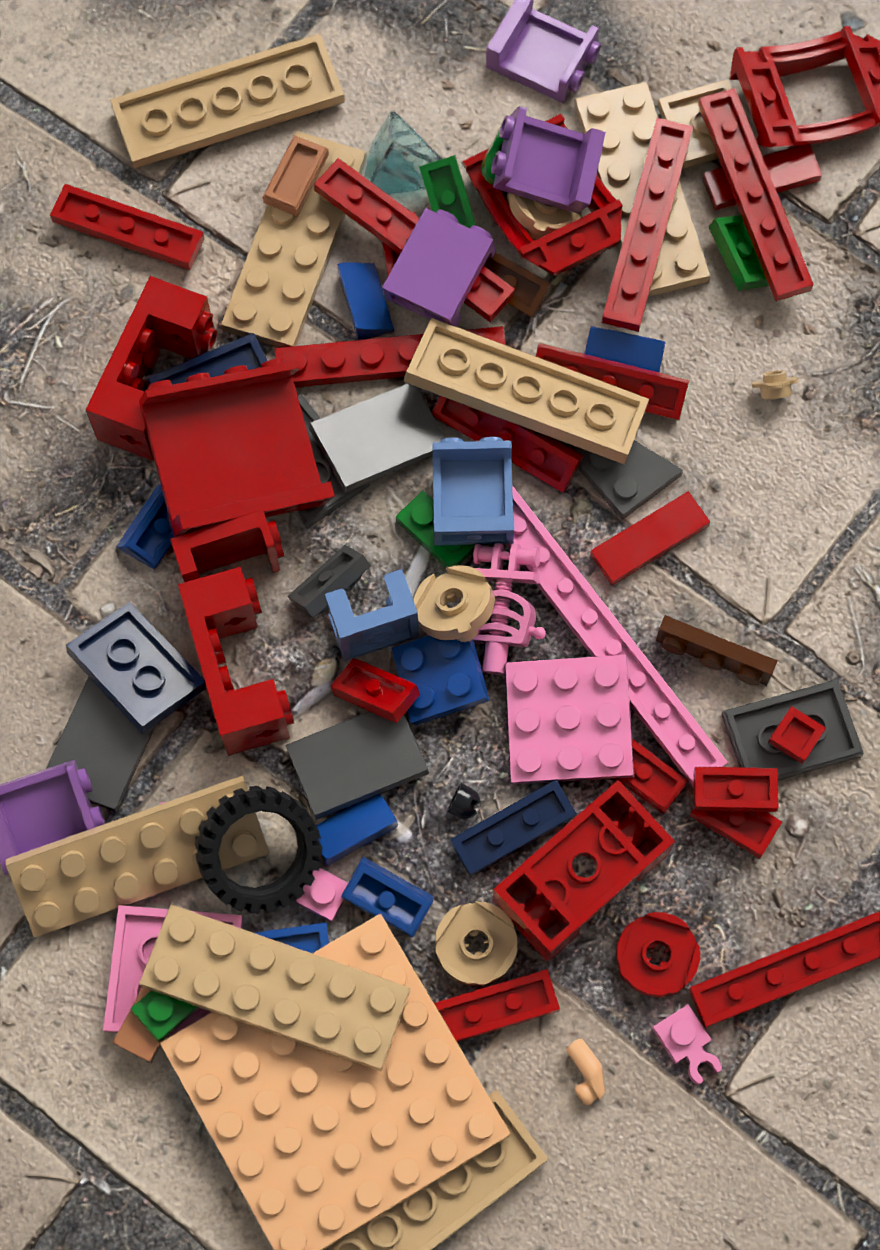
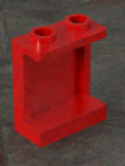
[170,510,285,582]

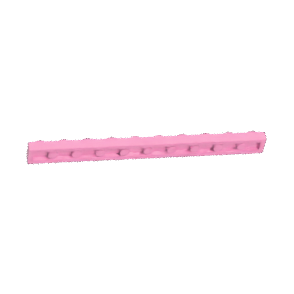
[505,485,728,788]

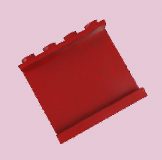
[139,358,335,537]

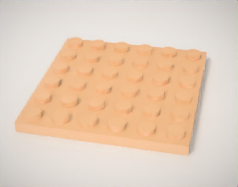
[160,913,511,1250]

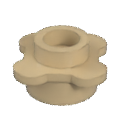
[752,370,799,399]

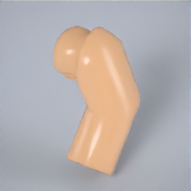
[566,1039,605,1106]

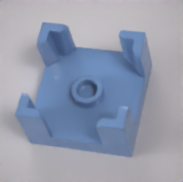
[325,569,419,662]

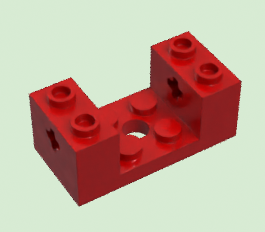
[85,276,217,461]
[178,567,294,756]
[492,780,675,963]

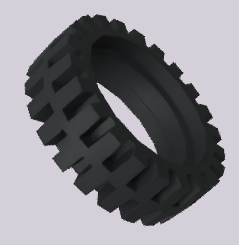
[195,786,322,914]

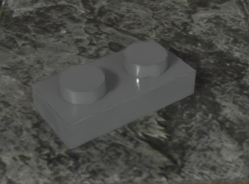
[287,545,371,618]

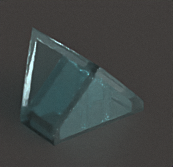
[364,111,442,194]

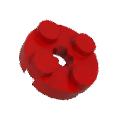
[616,912,701,998]

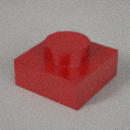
[768,706,826,765]

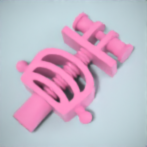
[473,543,546,675]

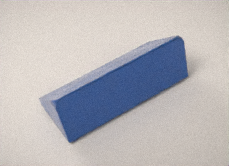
[337,262,394,340]
[585,326,666,372]
[116,484,175,569]
[316,794,398,866]
[341,857,434,937]

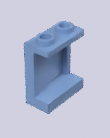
[432,437,514,545]

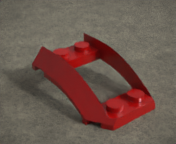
[729,26,880,147]
[462,114,623,276]

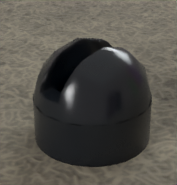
[447,783,481,819]

